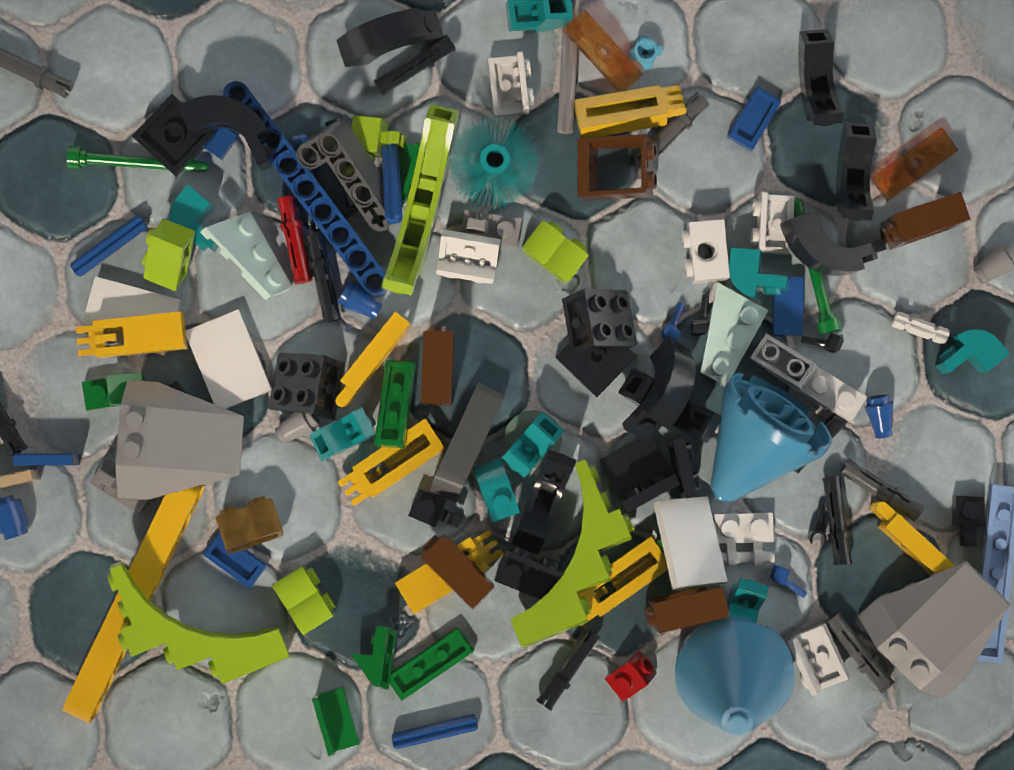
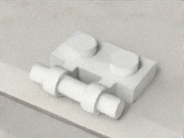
[713,512,775,567]

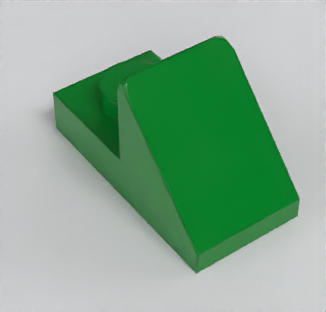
[82,372,143,411]
[351,626,397,690]

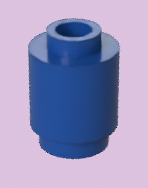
[0,495,29,540]

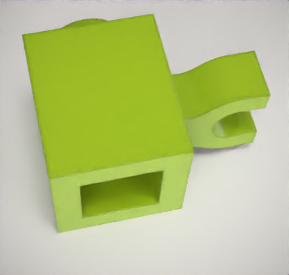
[352,116,406,162]

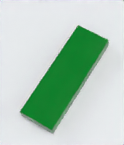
[374,360,416,449]
[390,626,475,701]

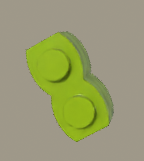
[521,220,589,285]
[272,565,336,635]

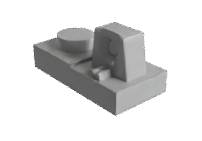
[461,210,522,248]
[90,458,150,514]

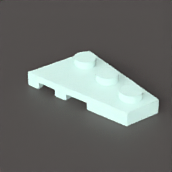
[200,212,292,300]
[700,282,768,387]

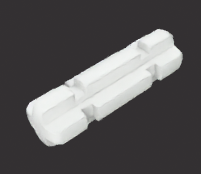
[892,312,950,344]

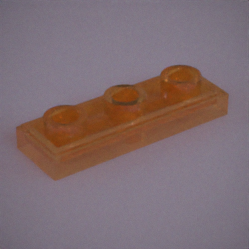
[562,10,643,92]
[870,127,959,202]

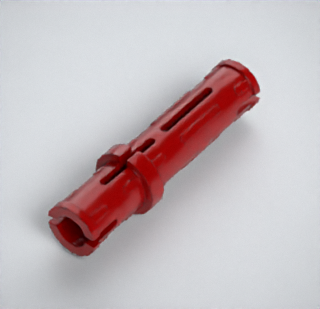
[277,195,313,285]

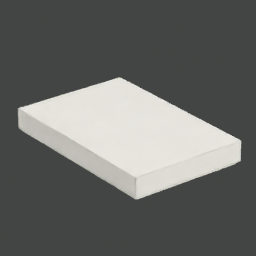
[81,276,181,356]
[186,309,272,409]
[653,496,728,590]

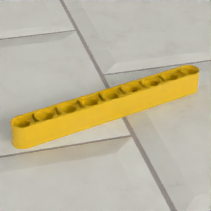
[62,485,205,724]

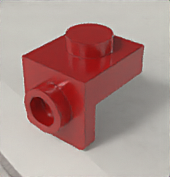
[605,651,657,702]

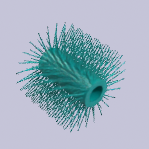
[450,116,540,212]

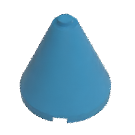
[711,373,832,502]
[675,616,795,736]

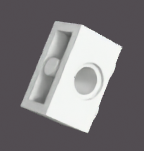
[682,219,730,284]

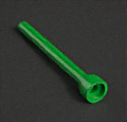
[67,145,209,173]
[794,198,842,335]

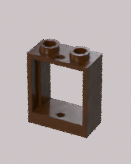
[577,134,657,201]
[879,192,971,250]
[420,326,455,406]
[421,534,494,610]
[644,585,730,634]

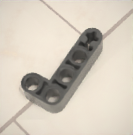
[296,121,392,232]
[430,383,505,503]

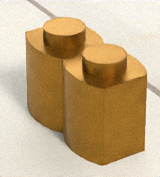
[215,496,284,554]

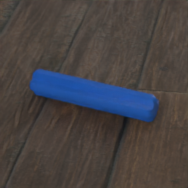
[382,144,403,225]
[70,215,147,277]
[391,714,478,749]

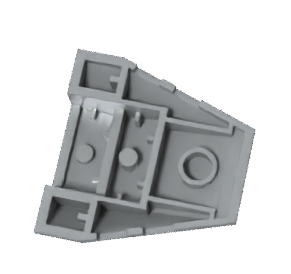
[115,380,244,500]
[858,561,1010,698]

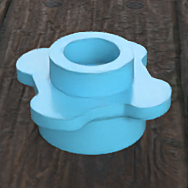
[628,35,662,70]

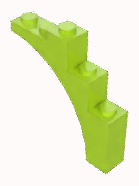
[382,104,459,295]
[510,459,634,649]
[107,561,289,684]

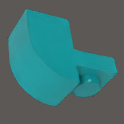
[505,0,574,33]
[169,184,219,252]
[729,247,790,300]
[935,329,1010,374]
[309,408,375,461]
[502,411,564,477]
[473,457,520,523]
[726,578,769,624]

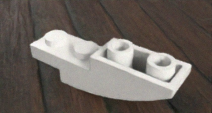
[750,333,867,423]

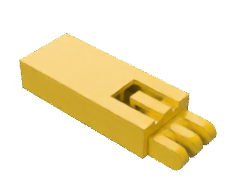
[574,85,686,138]
[75,311,187,358]
[335,312,412,408]
[337,419,446,506]
[870,501,955,576]
[395,529,505,614]
[578,536,668,626]

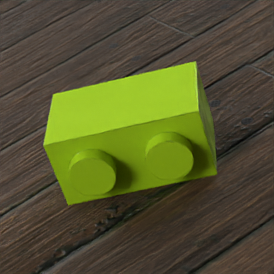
[142,218,195,291]

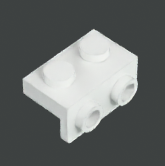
[488,51,534,118]
[751,192,794,255]
[436,229,501,284]
[787,623,850,696]

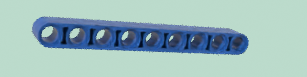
[223,81,388,297]

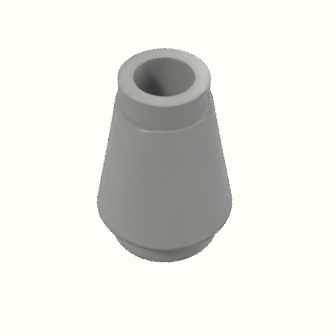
[973,244,1014,284]
[275,412,321,443]

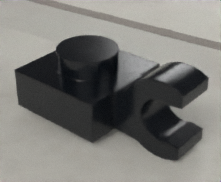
[408,489,462,528]
[952,495,985,547]

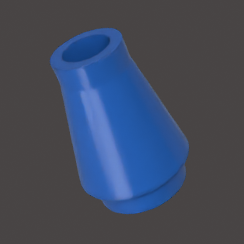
[337,282,383,319]
[864,394,894,439]

